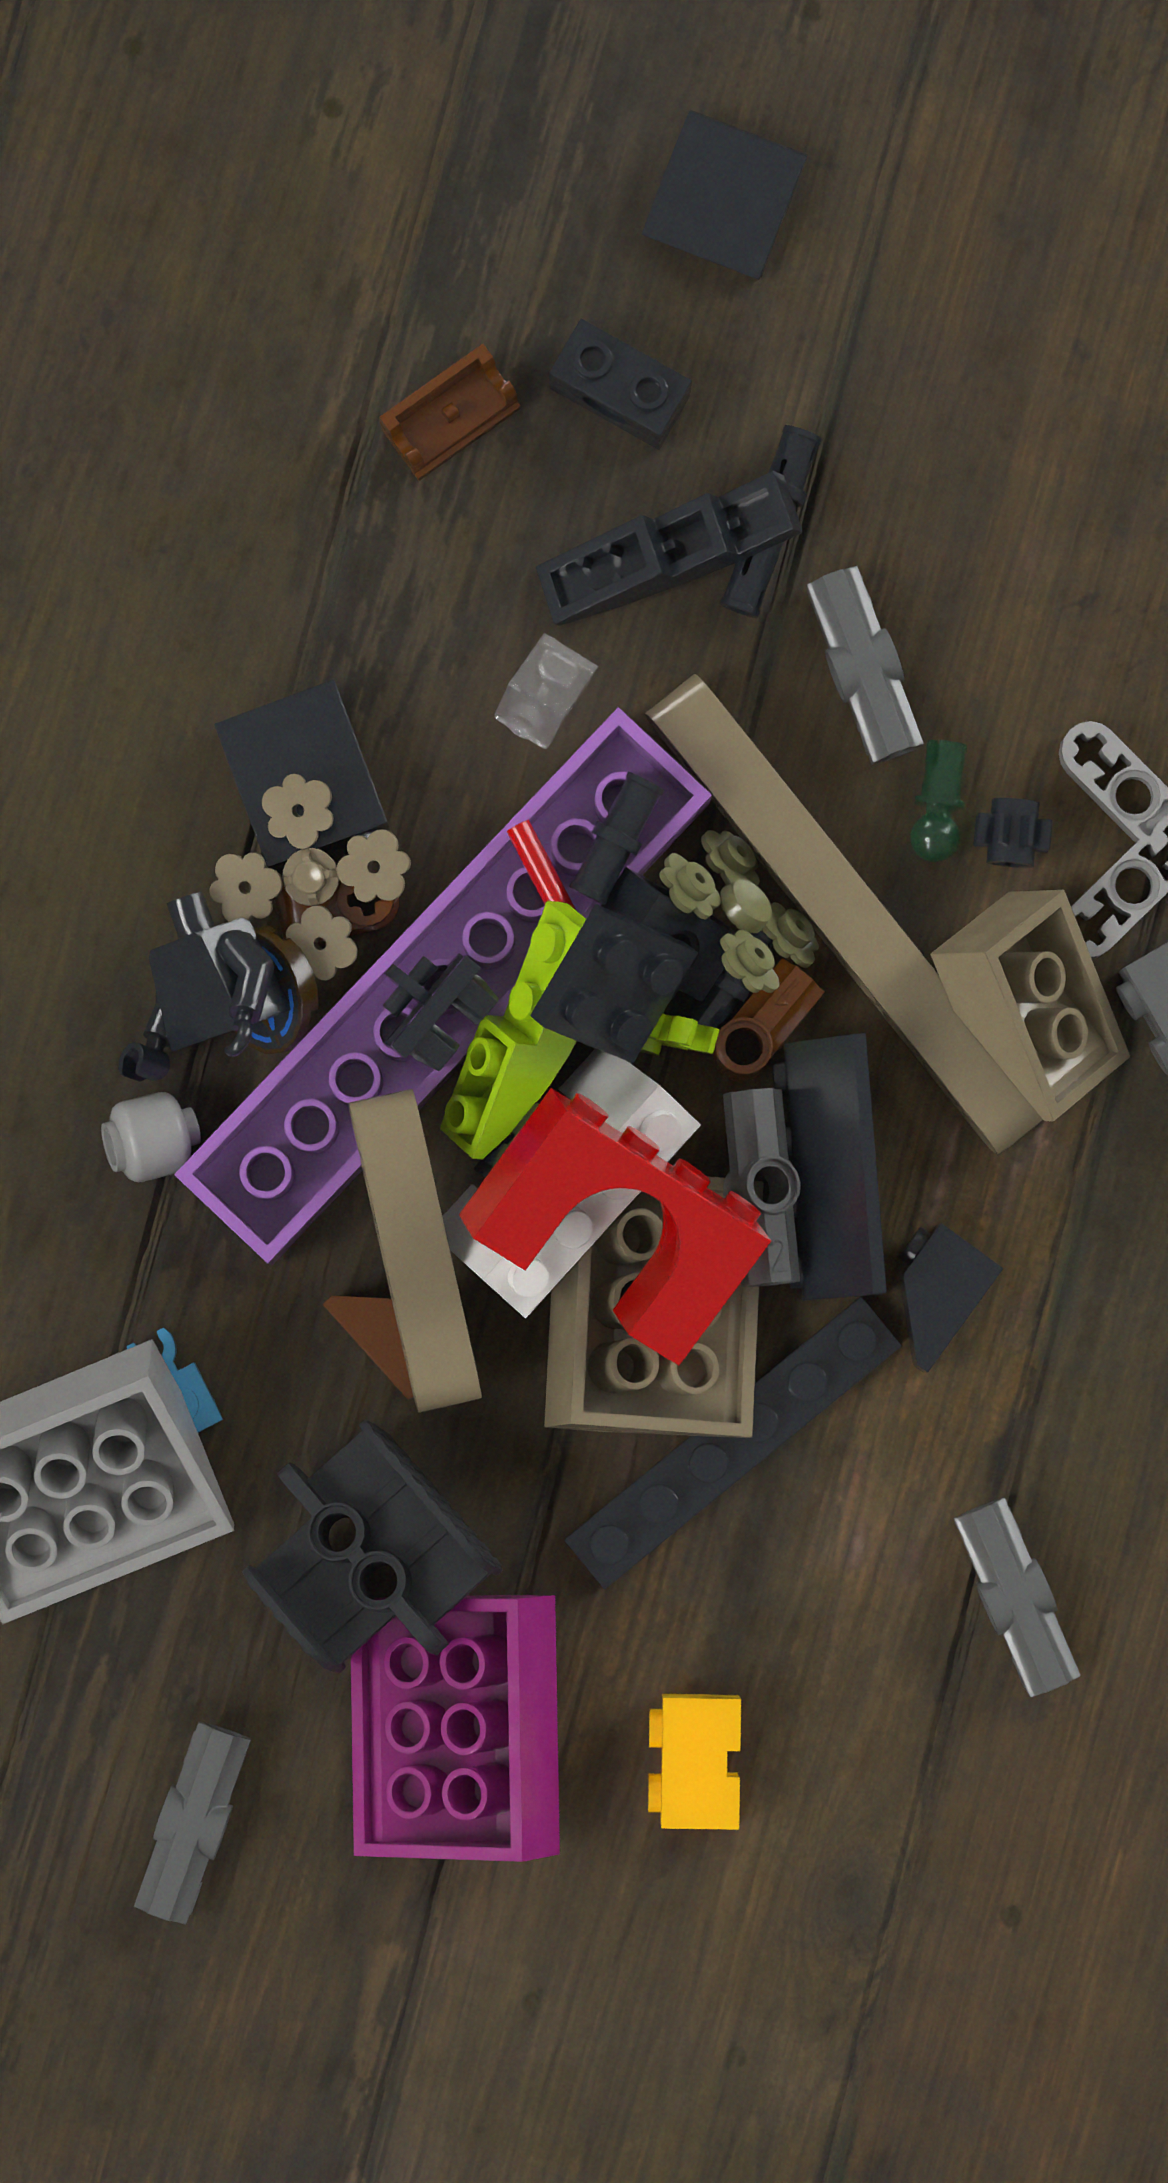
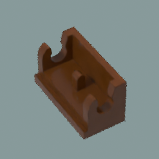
[379,344,521,481]

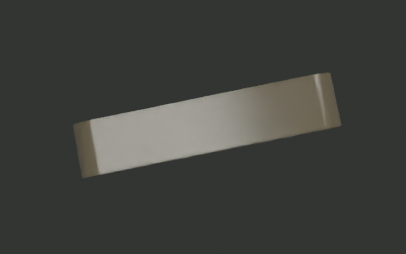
[349,1089,482,1413]

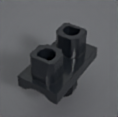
[382,953,499,1071]

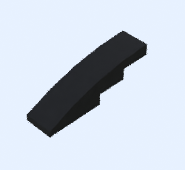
[536,471,803,626]

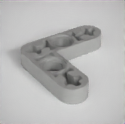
[1059,721,1168,959]

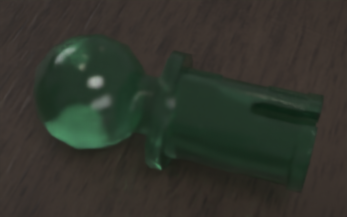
[910,740,968,863]

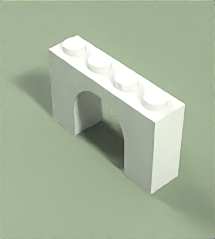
[442,1048,701,1318]

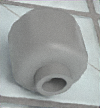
[101,1092,201,1182]

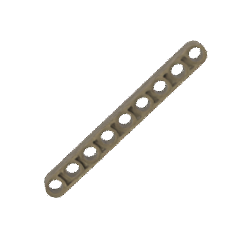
[644,674,1043,1156]

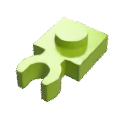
[640,1014,719,1056]

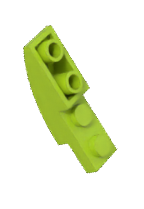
[440,900,586,1160]

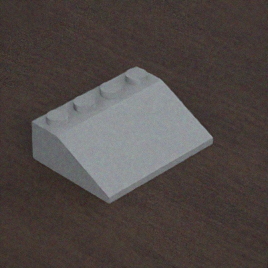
[0,1339,234,1624]

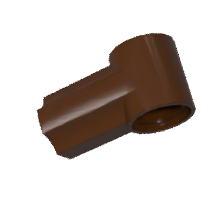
[713,958,825,1082]

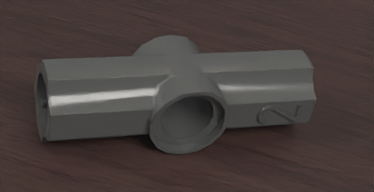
[806,566,924,765]
[723,1088,800,1287]
[953,1497,1081,1698]
[134,1721,251,1925]

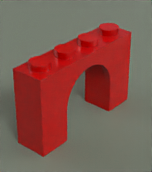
[459,1088,771,1366]

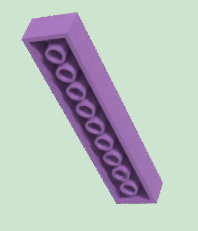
[174,707,712,1265]

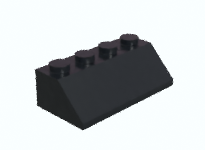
[772,1033,887,1301]

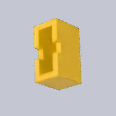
[648,1694,741,1830]

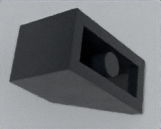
[898,1223,1004,1373]

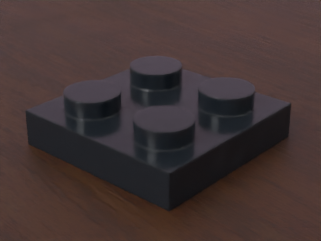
[530,904,698,1063]

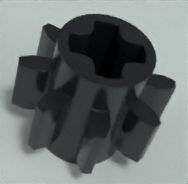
[973,798,1053,868]

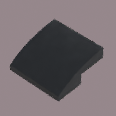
[641,110,808,280]

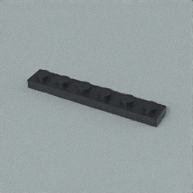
[564,1297,902,1590]

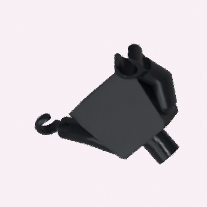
[118,891,291,1082]

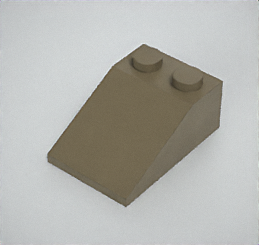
[930,890,1130,1121]

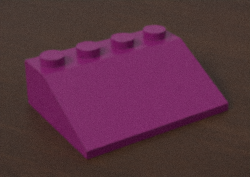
[351,1595,560,1862]

